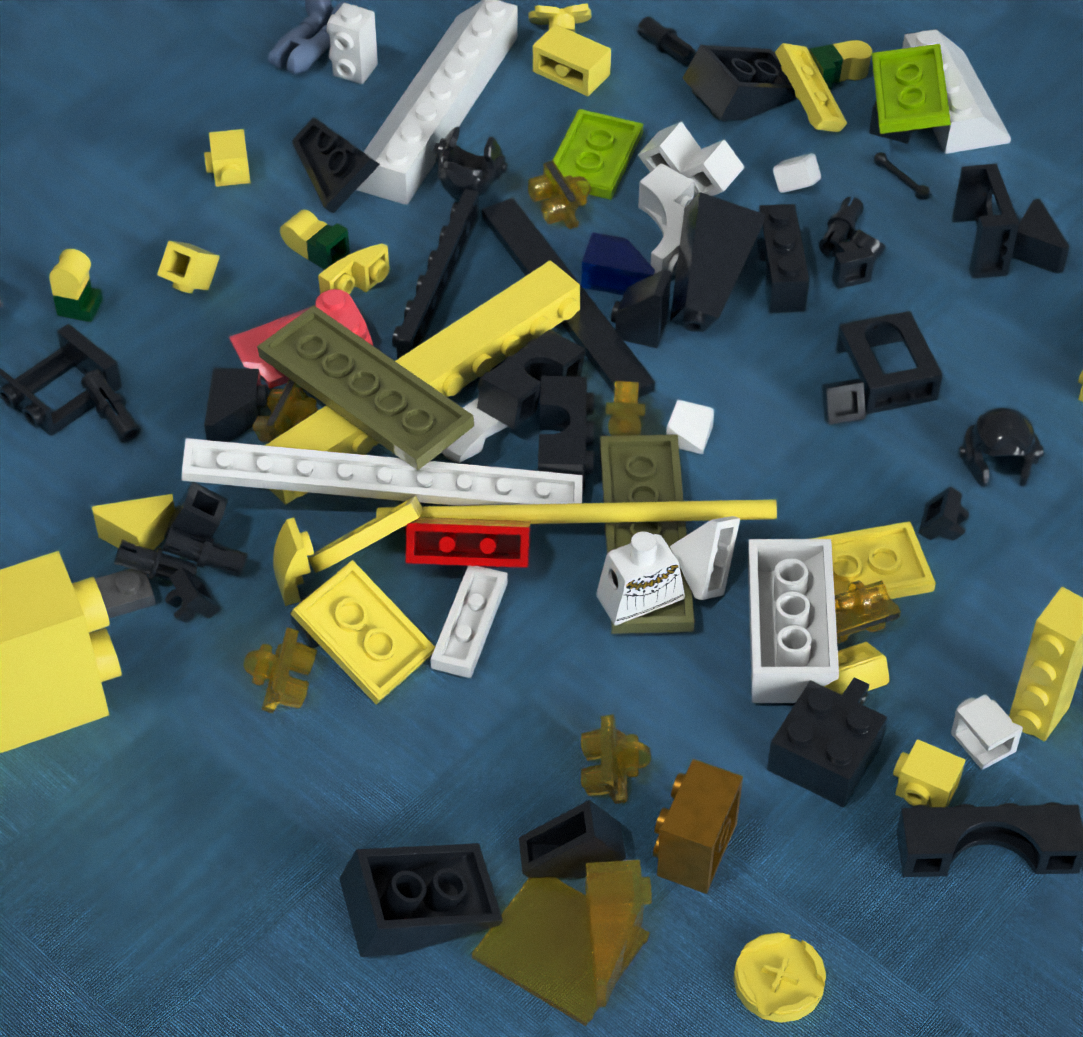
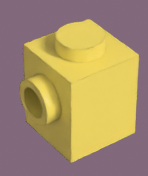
[204,129,251,187]
[157,240,220,294]
[893,739,966,807]

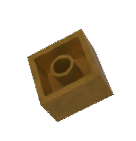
[653,759,743,894]

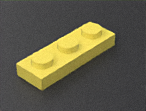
[775,43,847,132]

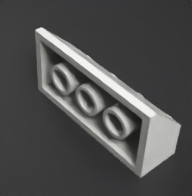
[902,30,1011,154]
[748,539,839,703]

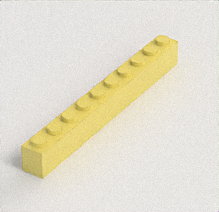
[265,260,580,505]

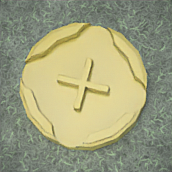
[733,932,826,1023]

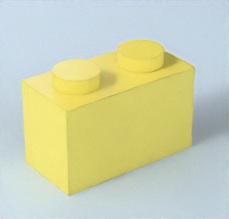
[533,24,611,96]

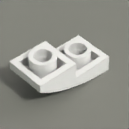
[441,398,508,463]

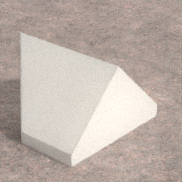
[670,516,740,600]

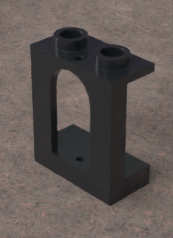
[951,163,1019,279]
[836,311,943,415]
[0,323,122,437]

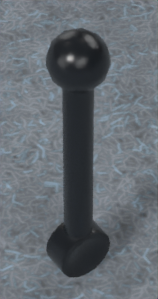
[874,152,930,200]

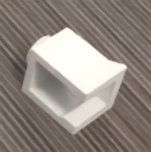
[951,694,1023,770]

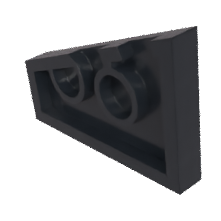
[291,117,380,213]

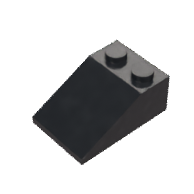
[683,45,797,121]
[339,843,503,957]

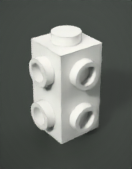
[327,3,378,85]

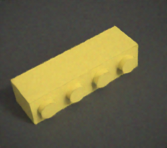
[1009,587,1083,742]

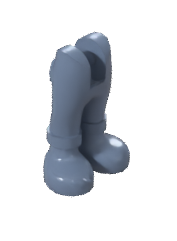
[268,0,349,75]

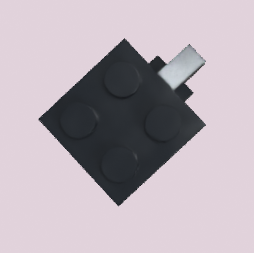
[767,677,888,808]

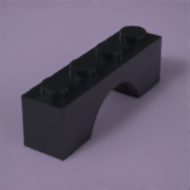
[896,802,1083,877]

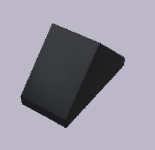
[1012,198,1070,274]

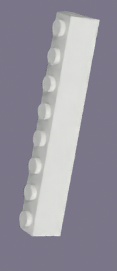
[356,0,518,205]

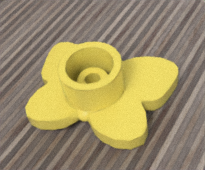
[528,3,592,32]

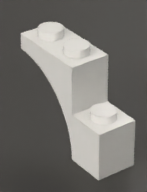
[638,163,695,276]

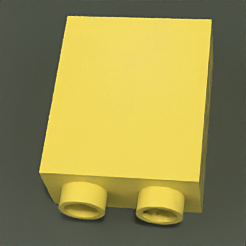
[0,551,122,753]

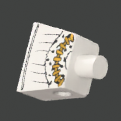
[596,532,685,626]

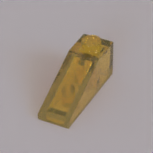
[585,860,652,1007]

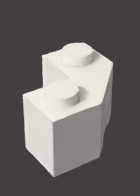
[638,121,744,198]

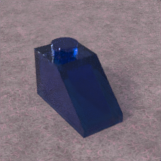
[581,232,655,296]

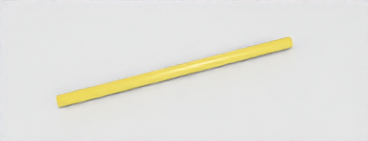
[376,499,777,527]

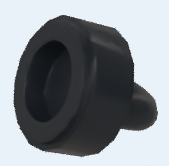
[849,229,886,262]

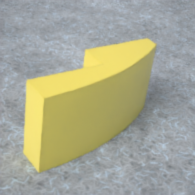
[318,243,390,294]
[273,517,314,606]

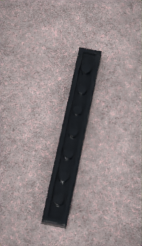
[482,198,655,404]

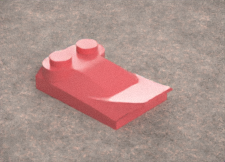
[228,289,373,389]

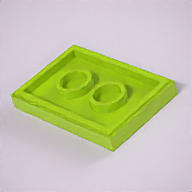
[871,44,951,134]
[545,109,644,200]

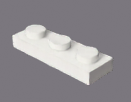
[431,566,508,678]

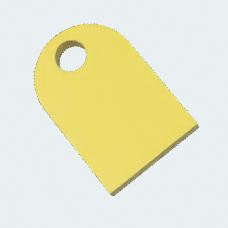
[308,496,424,573]

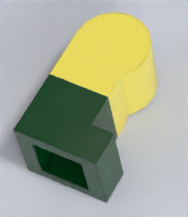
[809,40,872,91]
[280,209,350,270]
[49,249,103,323]

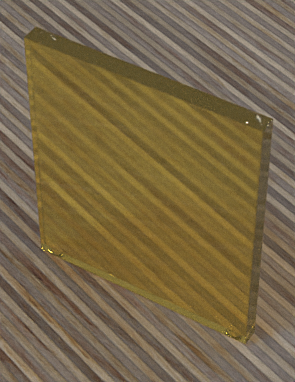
[472,878,649,1026]

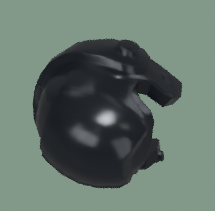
[433,127,508,199]
[958,407,1044,487]

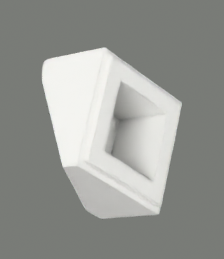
[773,153,821,193]
[666,399,714,454]

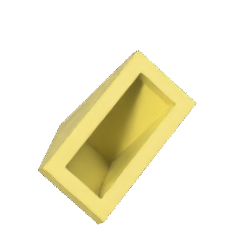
[92,494,175,550]

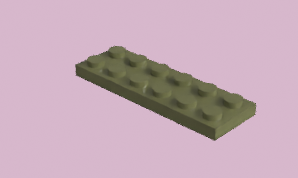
[257,305,475,471]
[600,434,695,634]

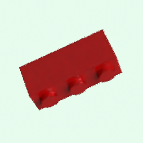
[406,517,531,568]

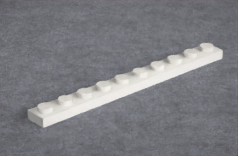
[182,438,583,506]

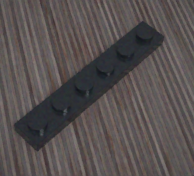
[392,189,479,359]

